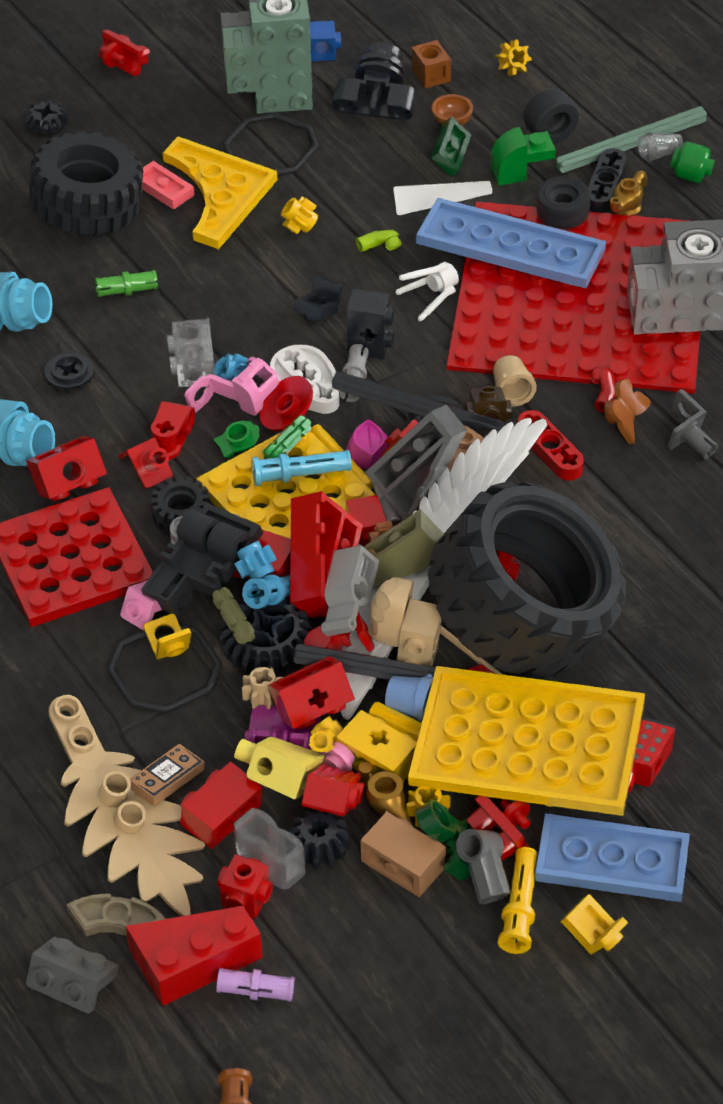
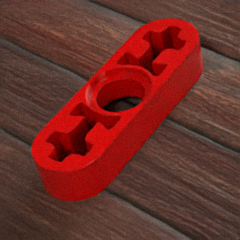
[518,410,584,481]

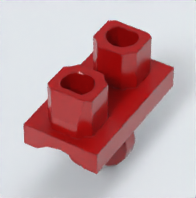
[98,30,150,76]
[466,796,531,861]

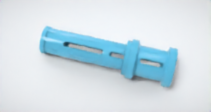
[251,450,352,486]

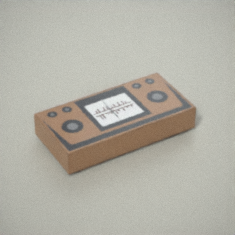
[130,744,205,806]

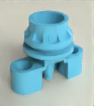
[0,272,52,332]
[0,399,55,466]

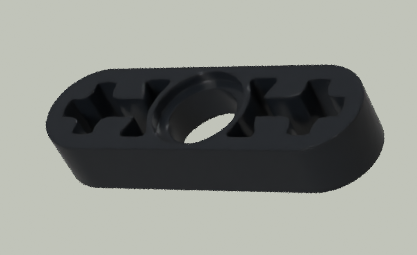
[588,148,627,213]

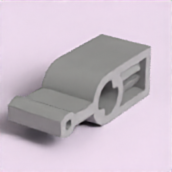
[322,545,379,636]

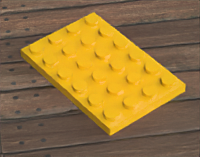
[408,666,645,816]

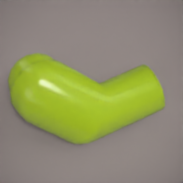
[356,230,401,252]

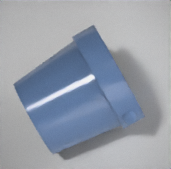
[385,674,433,723]

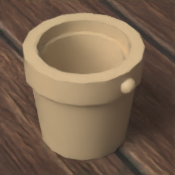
[493,355,536,407]

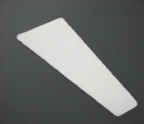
[394,181,492,215]

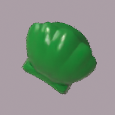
[214,420,260,459]

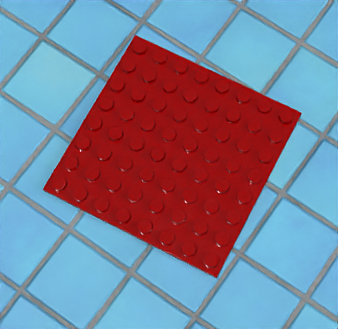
[447,202,700,394]

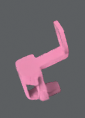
[185,357,279,416]

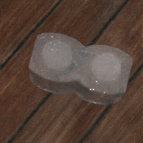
[234,808,305,890]

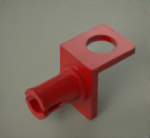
[118,437,173,489]

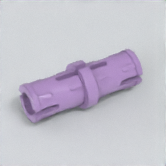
[216,968,295,1002]

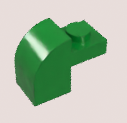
[491,127,556,186]

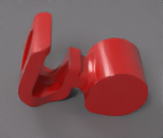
[304,612,375,652]

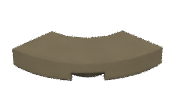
[66,894,166,937]

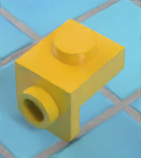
[560,894,628,954]

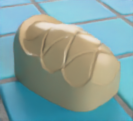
[368,577,414,647]

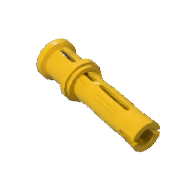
[498,847,538,954]

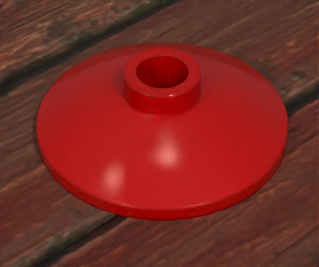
[259,376,313,431]

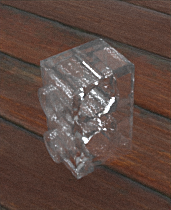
[167,319,215,387]

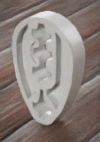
[270,345,339,414]

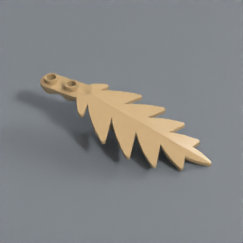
[49,695,205,916]

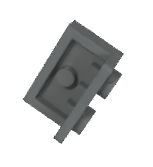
[26,937,119,1014]

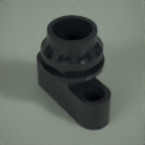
[332,42,417,120]

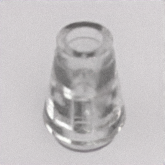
[638,132,683,161]

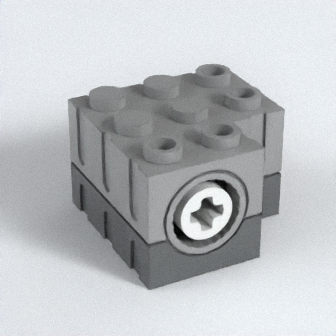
[627,220,723,334]

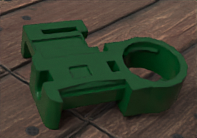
[416,799,471,881]

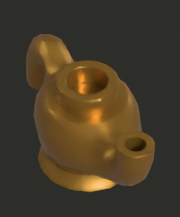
[610,170,647,216]
[359,761,412,825]

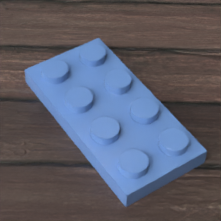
[535,813,690,902]

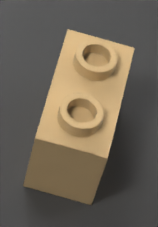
[397,599,442,666]

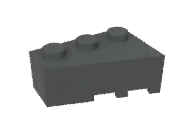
[365,405,467,520]

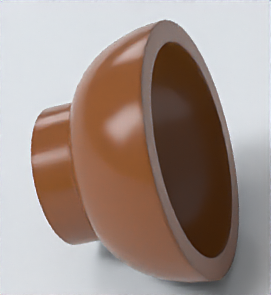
[432,94,473,128]

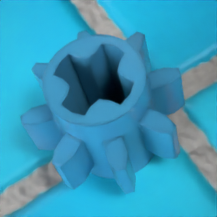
[214,353,248,382]
[234,541,277,579]

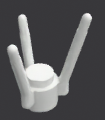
[395,262,459,321]

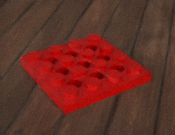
[0,487,153,628]

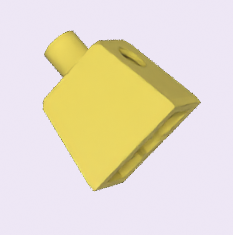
[234,737,325,799]

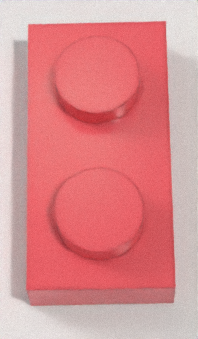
[142,161,194,210]

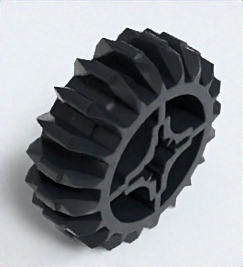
[220,597,312,675]

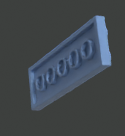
[416,198,606,289]

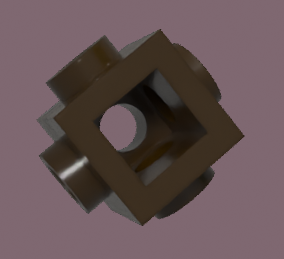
[465,386,512,422]

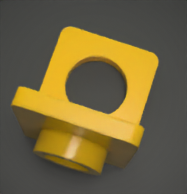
[143,614,191,660]

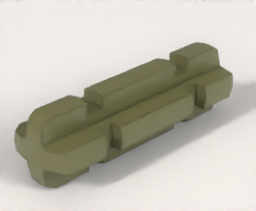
[213,587,255,645]

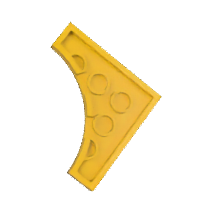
[163,136,277,249]

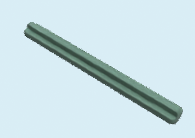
[555,106,707,173]

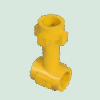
[309,716,343,753]

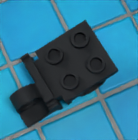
[141,503,263,616]

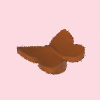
[604,379,650,445]

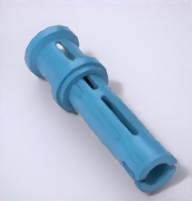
[242,574,290,609]

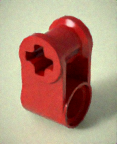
[151,401,195,460]

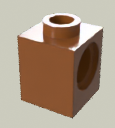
[412,40,451,88]

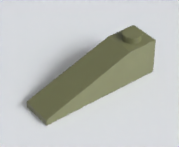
[364,509,444,586]

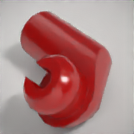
[591,367,616,413]

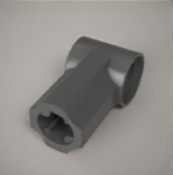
[456,829,511,904]

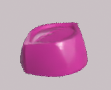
[346,420,388,470]

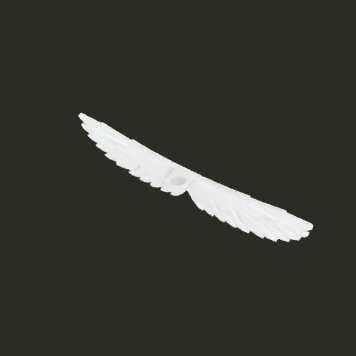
[341,418,547,720]

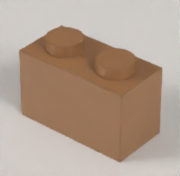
[361,812,446,897]

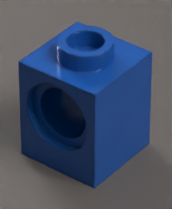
[309,21,341,61]

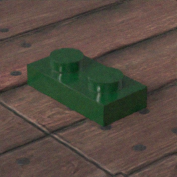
[431,117,471,176]

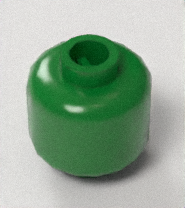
[670,141,715,183]

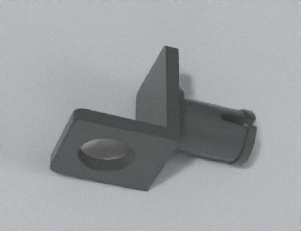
[667,389,719,459]

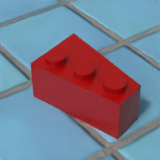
[290,491,363,618]
[126,906,263,1006]

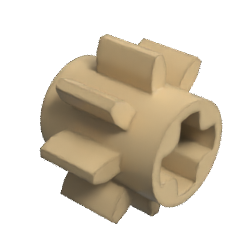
[242,667,283,709]

